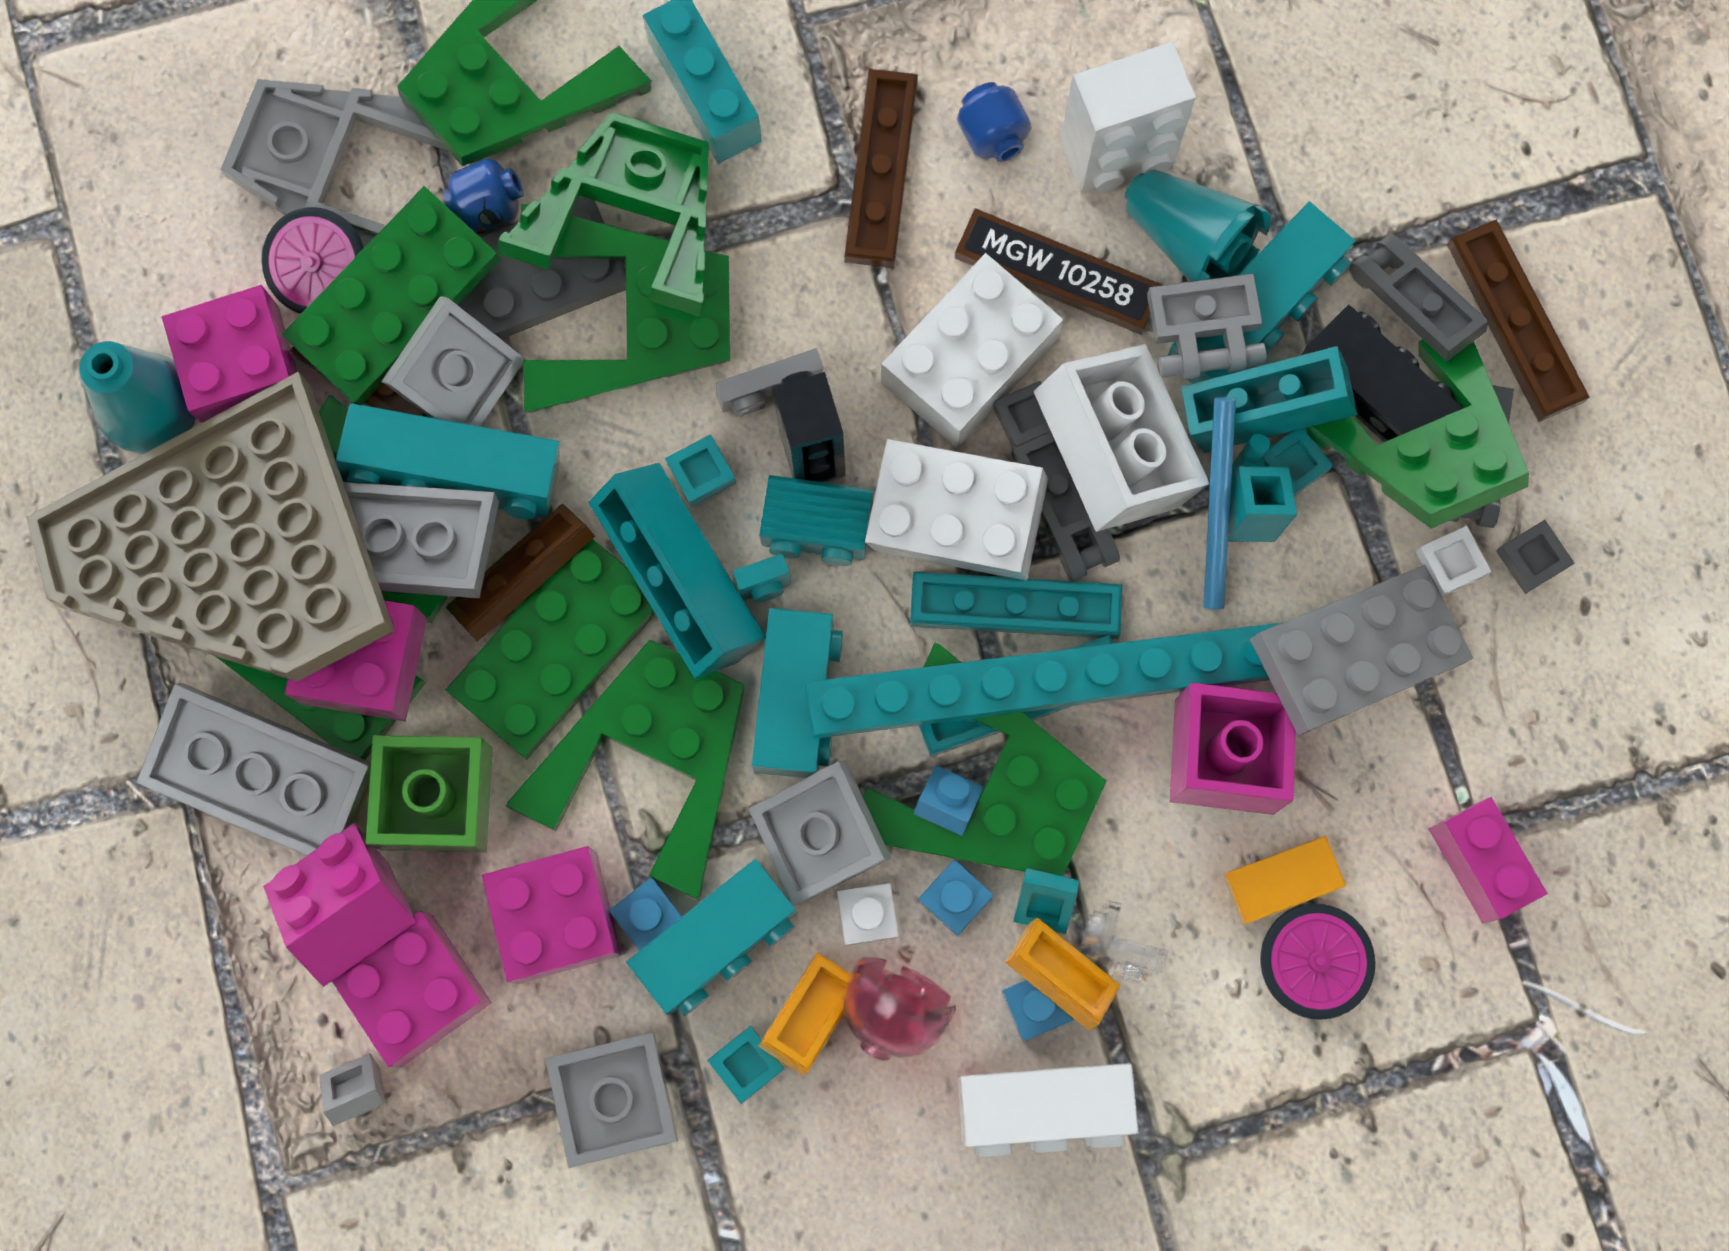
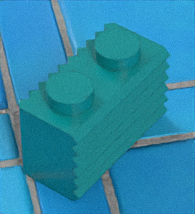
[759,475,873,566]

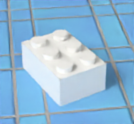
[1060,41,1196,194]
[881,253,1064,448]
[1033,344,1210,532]
[865,439,1048,581]
[957,1064,1138,1157]

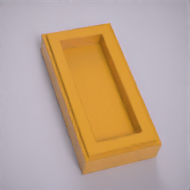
[1223,836,1346,925]
[1005,917,1121,1031]
[758,952,863,1077]

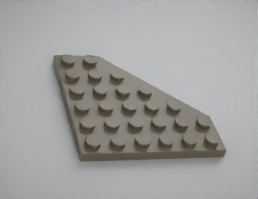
[26,372,395,682]

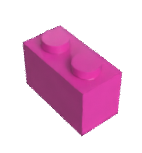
[1428,797,1548,924]

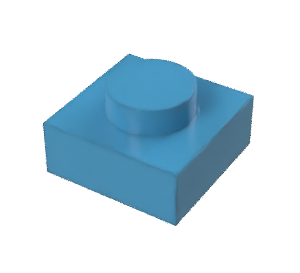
[913,765,984,836]
[918,859,994,936]
[609,877,683,951]
[1001,980,1074,1042]

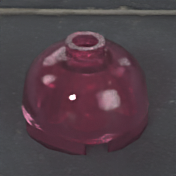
[843,957,956,1061]

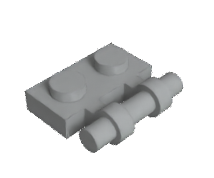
[1147,274,1267,380]

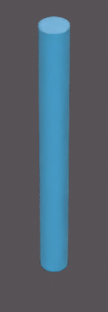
[1203,398,1236,610]

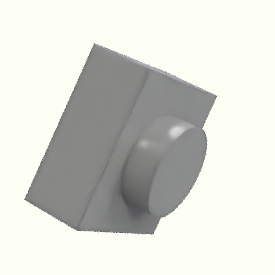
[320,1053,385,1126]

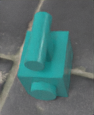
[1228,434,1297,542]

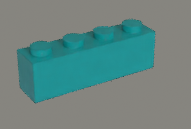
[1167,201,1356,384]
[336,403,560,520]
[588,463,766,679]

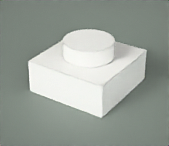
[1415,526,1492,597]
[837,883,899,946]

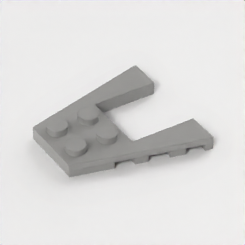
[221,79,448,248]

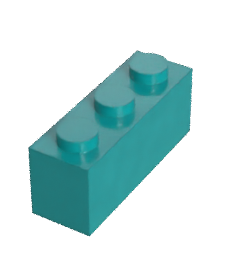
[643,0,762,164]
[1181,346,1358,453]
[751,608,843,778]
[626,859,798,1016]

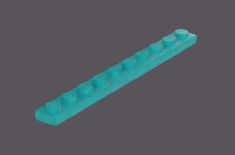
[805,622,1284,739]

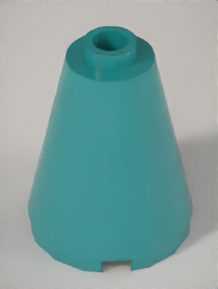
[1125,169,1271,282]
[79,341,196,454]

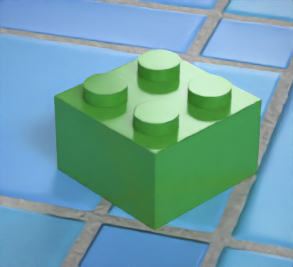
[366,735,493,853]

